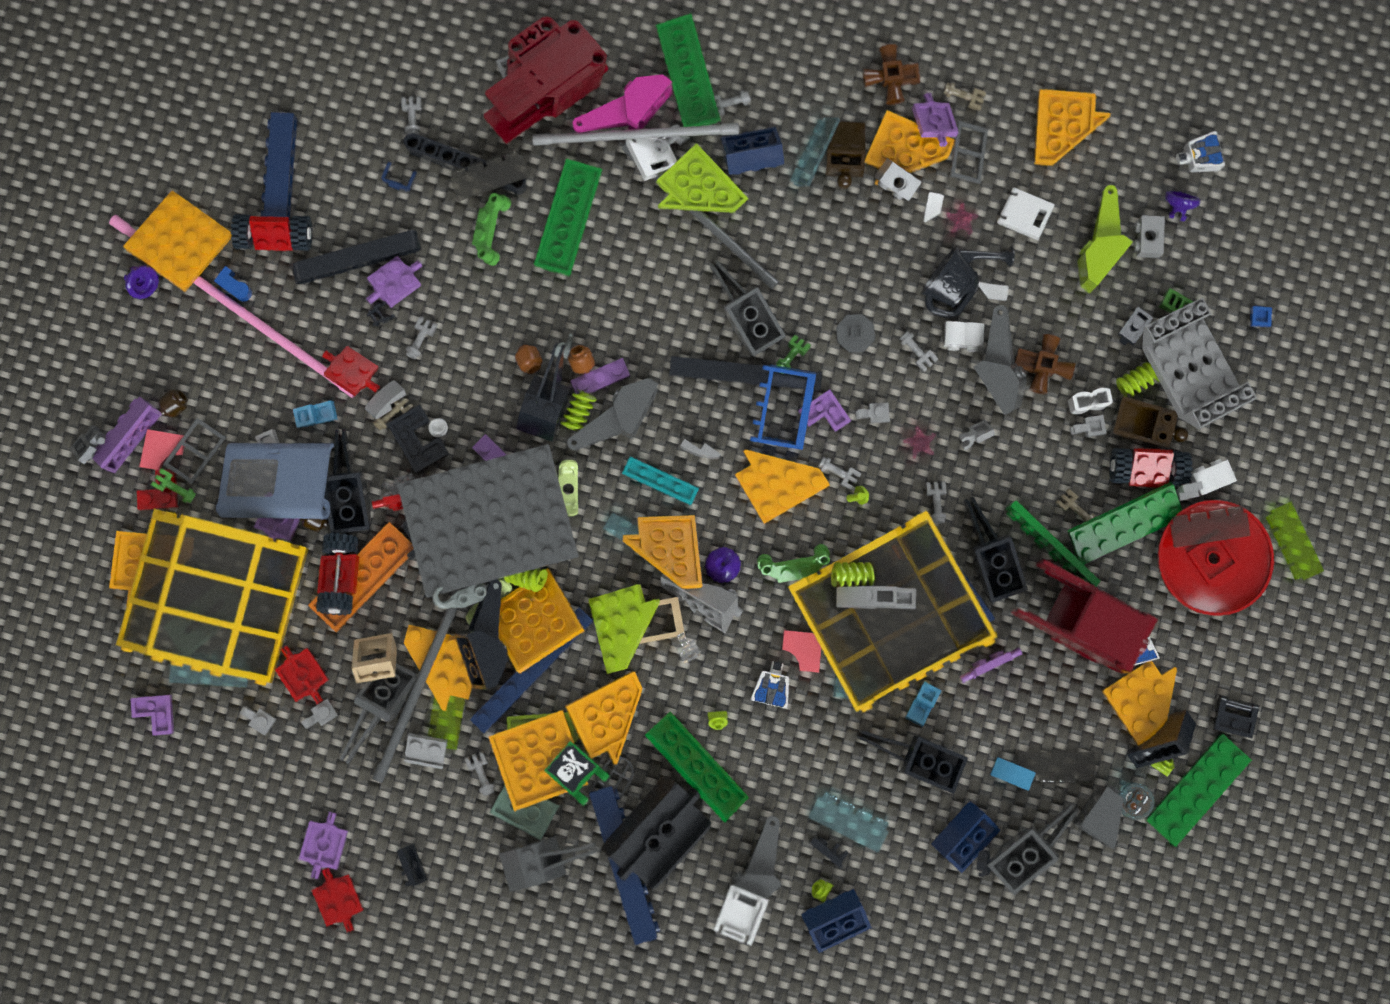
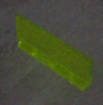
[1266,501,1324,580]
[428,695,465,750]

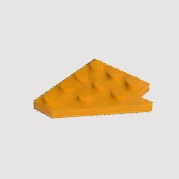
[865,110,955,185]
[735,450,830,524]
[622,515,702,589]
[109,531,195,607]
[404,625,472,711]
[1102,661,1177,746]
[565,671,643,765]

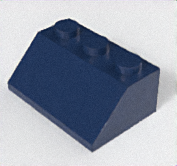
[720,127,784,175]
[931,801,1001,873]
[801,888,872,953]

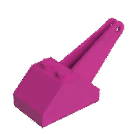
[573,75,672,133]

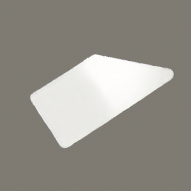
[924,192,944,222]
[979,282,1008,301]

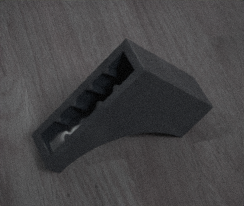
[1126,710,1196,768]

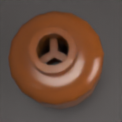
[515,345,543,374]
[567,345,595,374]

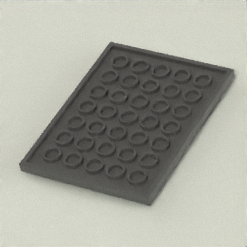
[397,444,579,598]

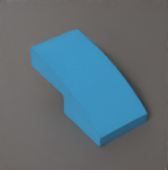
[293,400,338,428]
[905,681,941,727]
[990,757,1036,791]

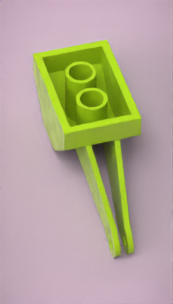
[1077,185,1133,294]

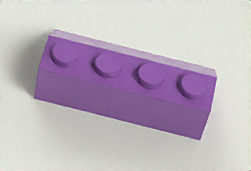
[92,397,162,473]

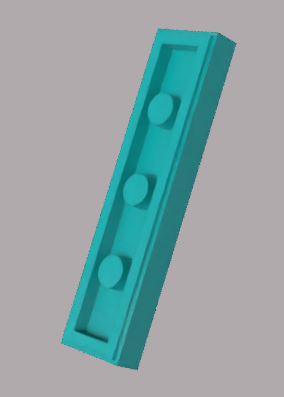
[622,456,699,506]

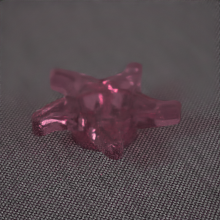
[945,203,978,235]
[903,426,936,459]

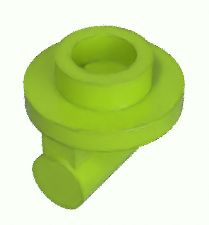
[846,486,869,505]
[708,711,728,730]
[1151,759,1175,776]
[811,879,833,903]

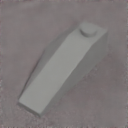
[661,574,738,633]

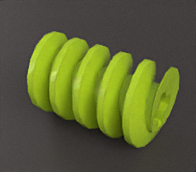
[1116,362,1160,397]
[560,389,597,432]
[831,562,874,587]
[503,568,548,592]

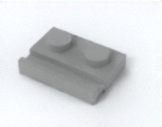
[404,733,448,769]

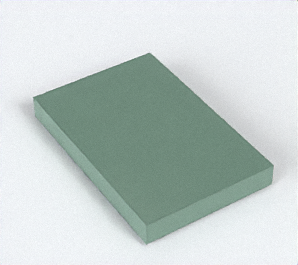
[489,785,560,840]

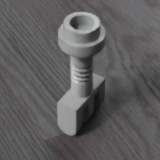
[715,90,751,116]
[401,96,422,134]
[654,124,690,153]
[406,316,438,359]
[899,331,938,372]
[818,457,861,490]
[926,481,947,524]
[465,750,495,796]

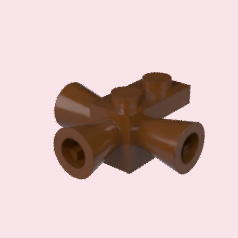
[862,44,921,105]
[1015,334,1075,395]

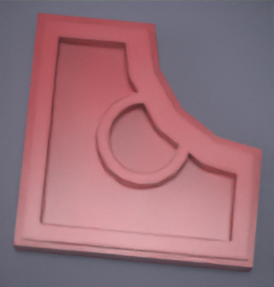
[140,429,184,470]
[782,630,821,673]

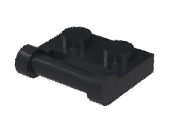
[1212,695,1259,739]

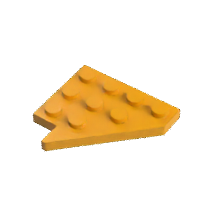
[1034,89,1111,166]

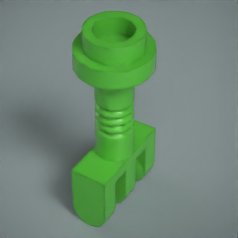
[776,335,811,374]
[150,468,196,503]

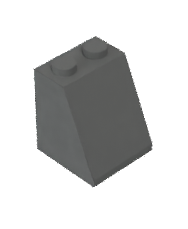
[1073,784,1124,849]

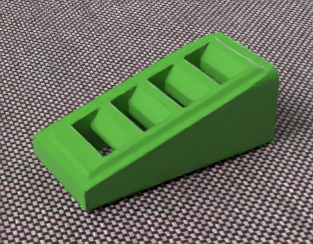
[1159,288,1193,313]

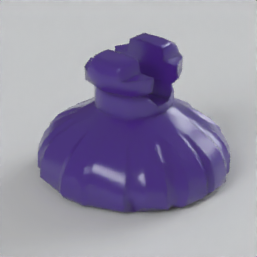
[1165,191,1201,221]
[124,265,159,300]
[705,547,741,583]

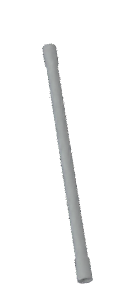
[533,123,739,146]

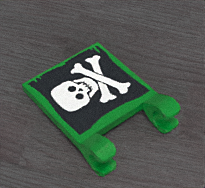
[544,741,609,805]

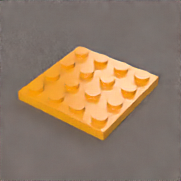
[123,190,232,292]
[498,568,585,673]
[489,710,589,811]

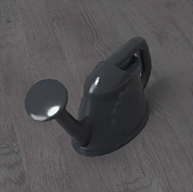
[920,246,1015,319]

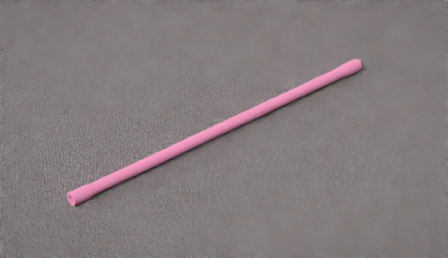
[109,215,355,398]

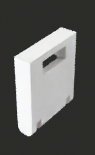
[626,137,677,181]
[997,188,1055,241]
[714,885,769,945]

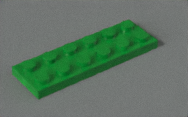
[656,14,721,127]
[534,159,603,277]
[1067,482,1182,565]
[1004,500,1101,587]
[645,712,749,822]
[1145,734,1252,847]

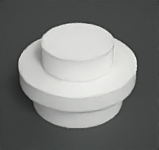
[429,418,448,437]

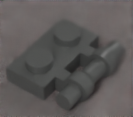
[70,425,105,464]

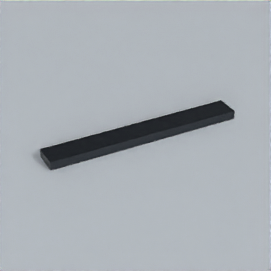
[669,356,822,392]

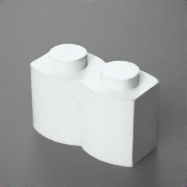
[944,321,984,352]
[1068,388,1113,414]
[1190,459,1237,496]

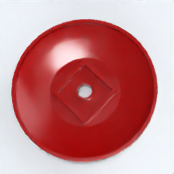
[1157,500,1274,616]

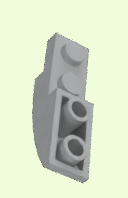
[836,586,916,609]

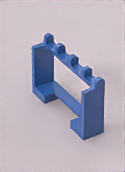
[750,365,816,450]

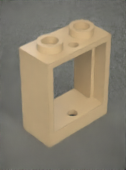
[640,597,685,644]
[352,633,397,683]

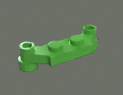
[472,193,511,266]
[757,544,830,583]

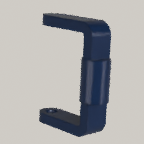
[381,161,417,191]

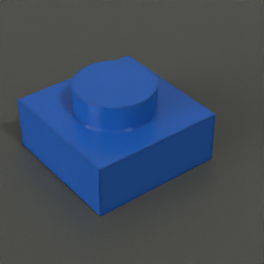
[1250,306,1272,327]

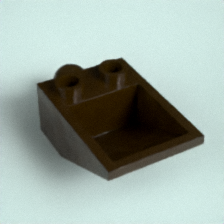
[825,121,865,189]
[1112,396,1189,450]

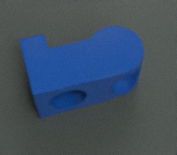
[214,266,252,301]

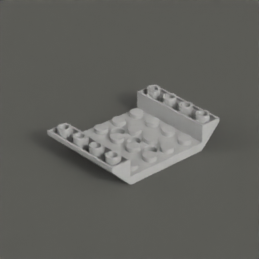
[1143,297,1257,429]

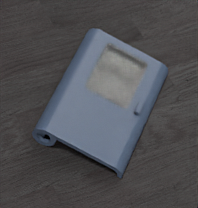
[216,443,334,519]

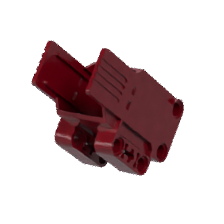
[483,16,608,144]
[1011,559,1158,673]

